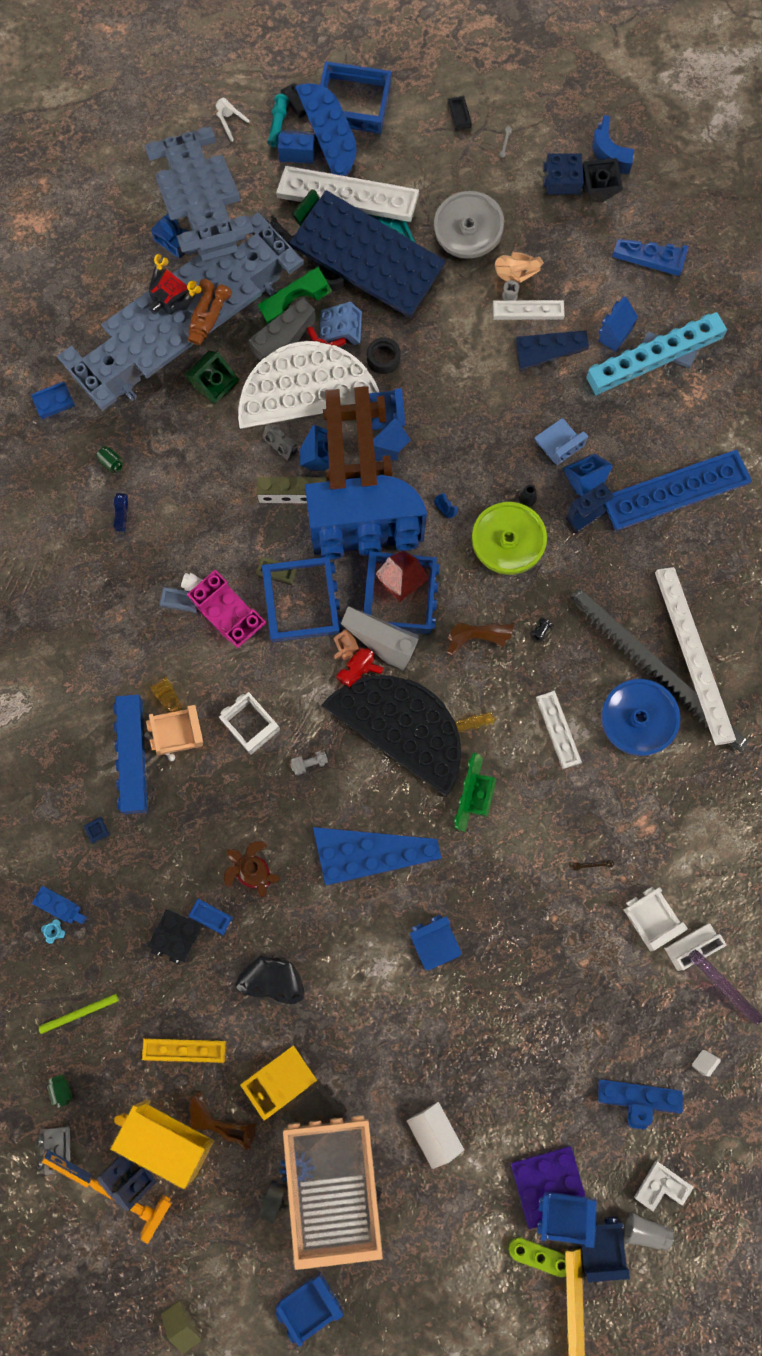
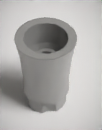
[624,1212,673,1251]

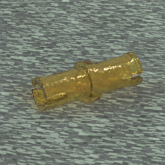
[455,711,495,732]

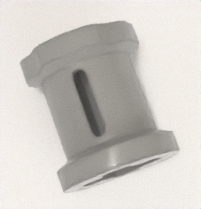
[502,280,519,301]

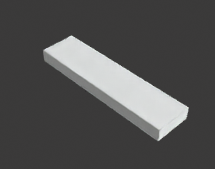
[493,300,564,320]
[536,691,582,769]

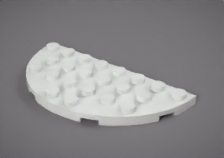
[238,341,379,429]

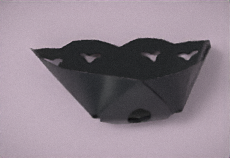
[235,956,304,1005]

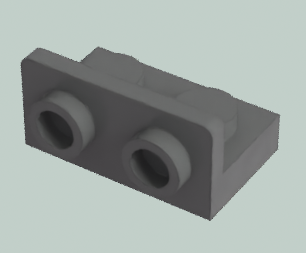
[36,1126,70,1175]

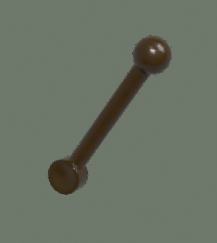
[573,860,614,871]

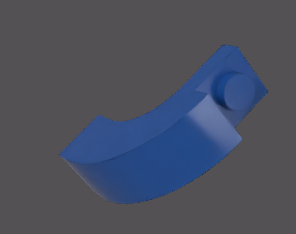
[592,115,634,174]

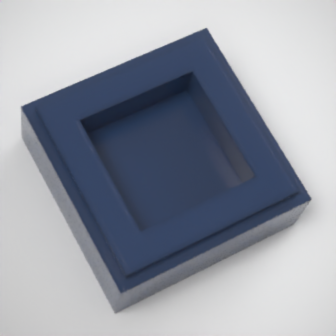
[83,817,110,844]

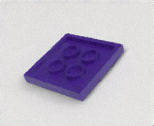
[510,1146,586,1229]

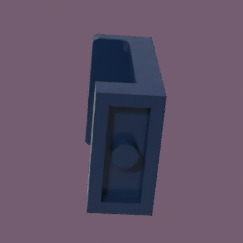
[566,482,614,533]
[580,1216,630,1283]

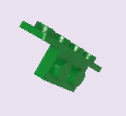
[454,752,497,832]

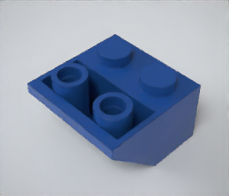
[598,296,638,352]

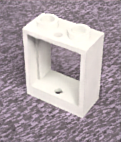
[219,692,280,755]

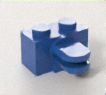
[151,213,188,259]

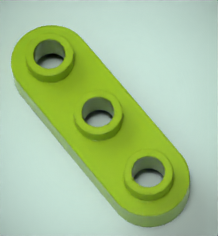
[509,1237,566,1277]

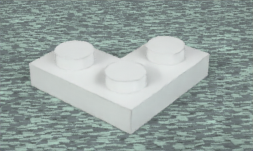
[634,1161,694,1212]

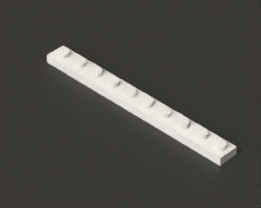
[655,567,736,746]

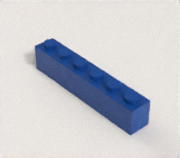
[113,694,148,815]

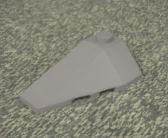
[341,606,419,670]

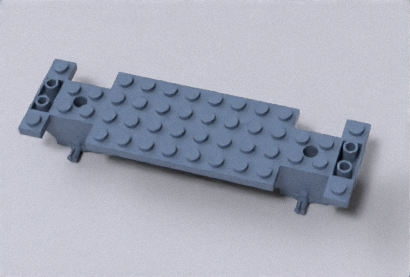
[57,212,303,411]

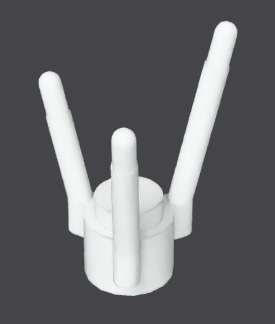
[216,98,250,142]

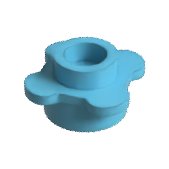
[41,920,65,944]

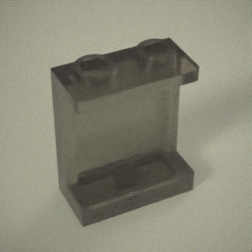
[281,1083,348,1152]

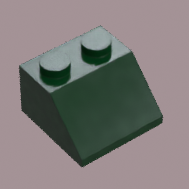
[184,350,240,404]

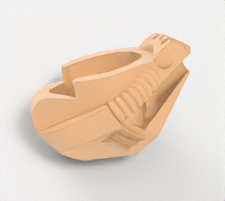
[495,252,544,284]

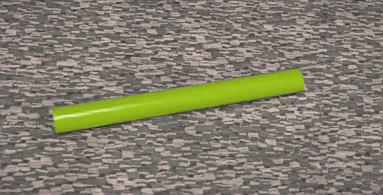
[38,994,119,1034]

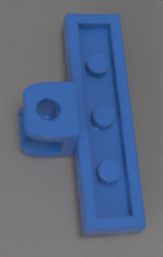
[598,1080,683,1130]

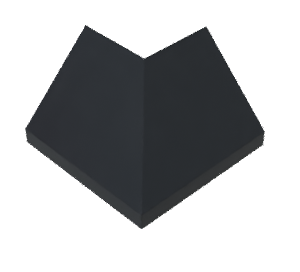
[582,158,623,203]

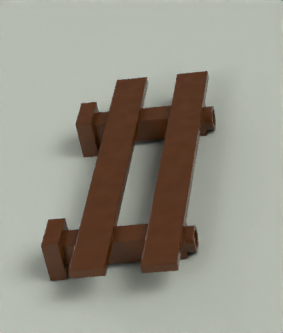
[323,386,392,489]

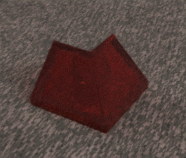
[375,551,429,602]

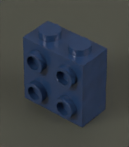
[542,153,583,194]

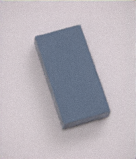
[159,587,198,613]

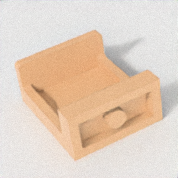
[146,705,203,756]

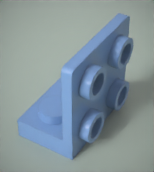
[319,302,362,345]
[535,418,588,466]

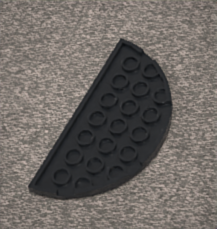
[321,675,461,797]

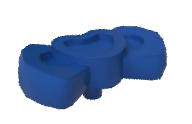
[434,493,458,518]

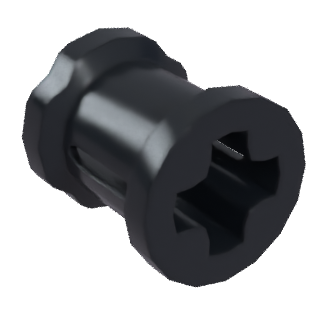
[529,617,554,643]

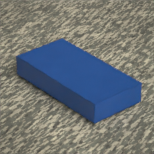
[188,899,233,935]

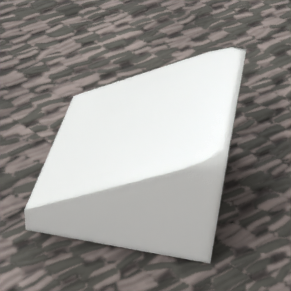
[692,1050,721,1077]

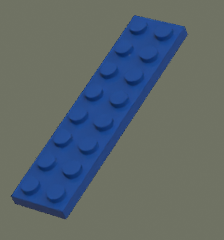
[604,449,752,531]

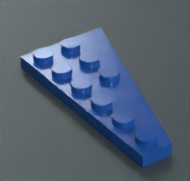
[313,827,442,886]

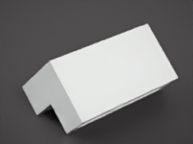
[664,923,727,971]
[407,1102,464,1169]

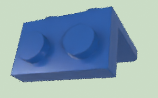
[409,915,461,971]

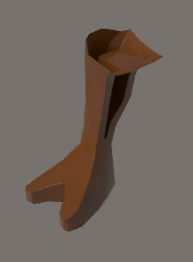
[447,622,514,656]
[190,1091,256,1151]

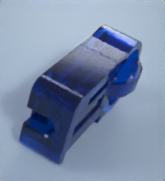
[113,493,128,532]

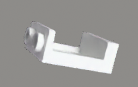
[623,887,688,951]

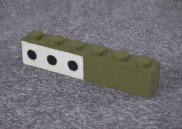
[256,477,329,503]

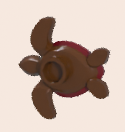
[223,841,280,898]

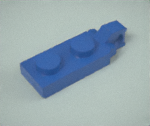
[32,886,88,924]

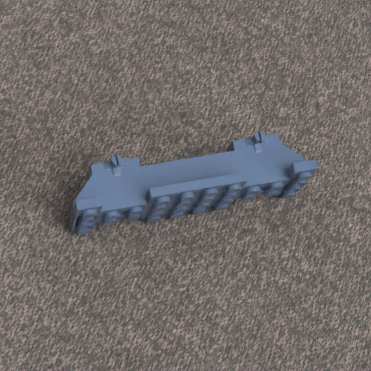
[144,127,254,261]

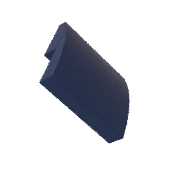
[96,1155,156,1211]

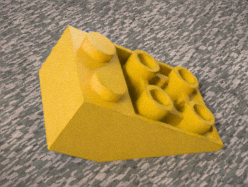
[241,1045,317,1121]

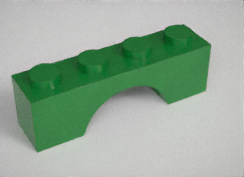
[258,267,332,324]

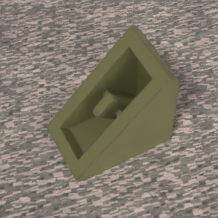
[161,1301,202,1354]

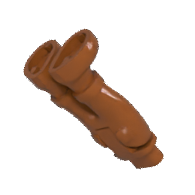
[187,279,232,345]

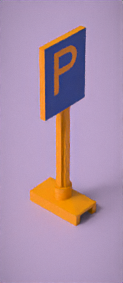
[42,1149,171,1244]

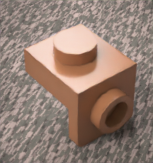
[333,629,359,660]

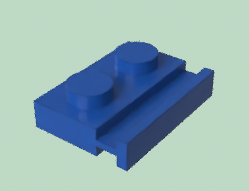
[31,381,75,419]

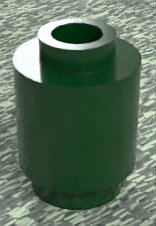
[96,446,124,473]
[47,1074,73,1108]

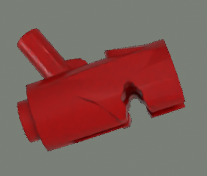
[336,648,384,687]

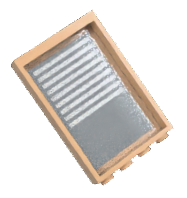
[283,1115,383,1270]

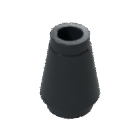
[519,484,537,507]

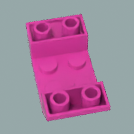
[187,570,266,648]

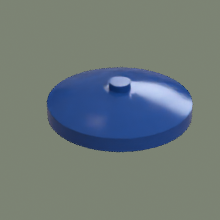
[601,679,680,756]

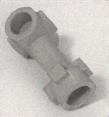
[290,751,328,775]

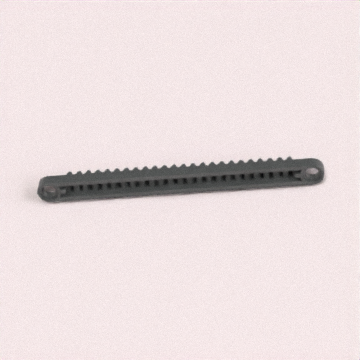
[570,589,749,752]

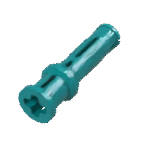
[267,94,290,147]

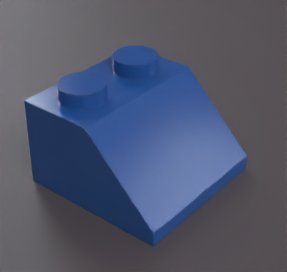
[278,130,316,163]

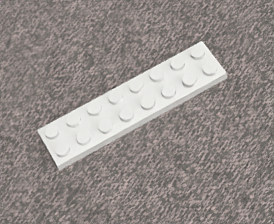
[276,166,419,222]

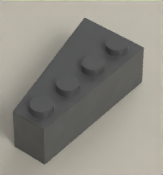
[248,298,316,361]

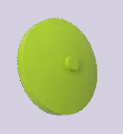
[472,502,547,575]

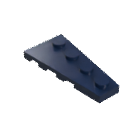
[515,330,589,372]

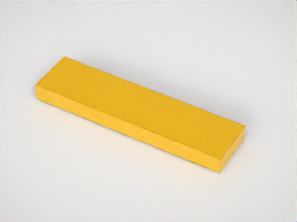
[142,1038,226,1063]

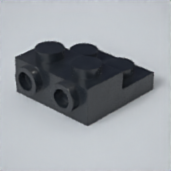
[148,909,203,965]

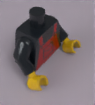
[148,254,201,315]

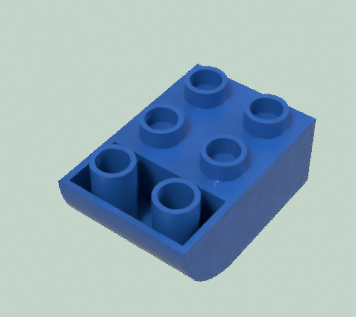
[305,475,427,560]

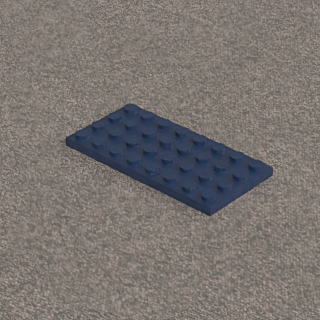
[289,190,446,318]

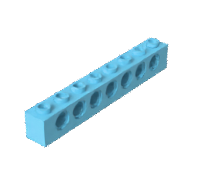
[586,312,727,395]

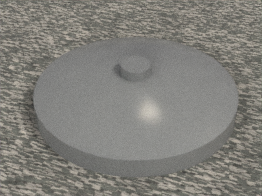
[434,191,504,259]

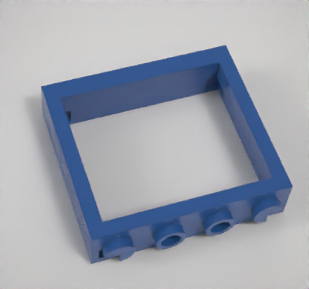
[320,61,392,134]
[364,551,440,635]
[262,557,343,643]

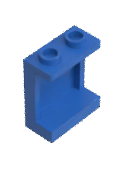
[538,1192,597,1248]
[275,1272,344,1347]

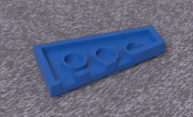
[612,239,689,276]

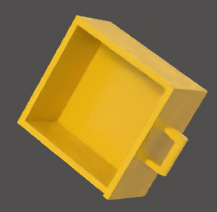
[111,1099,214,1189]

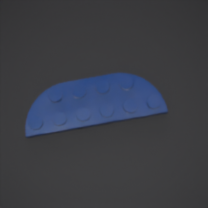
[295,83,357,176]

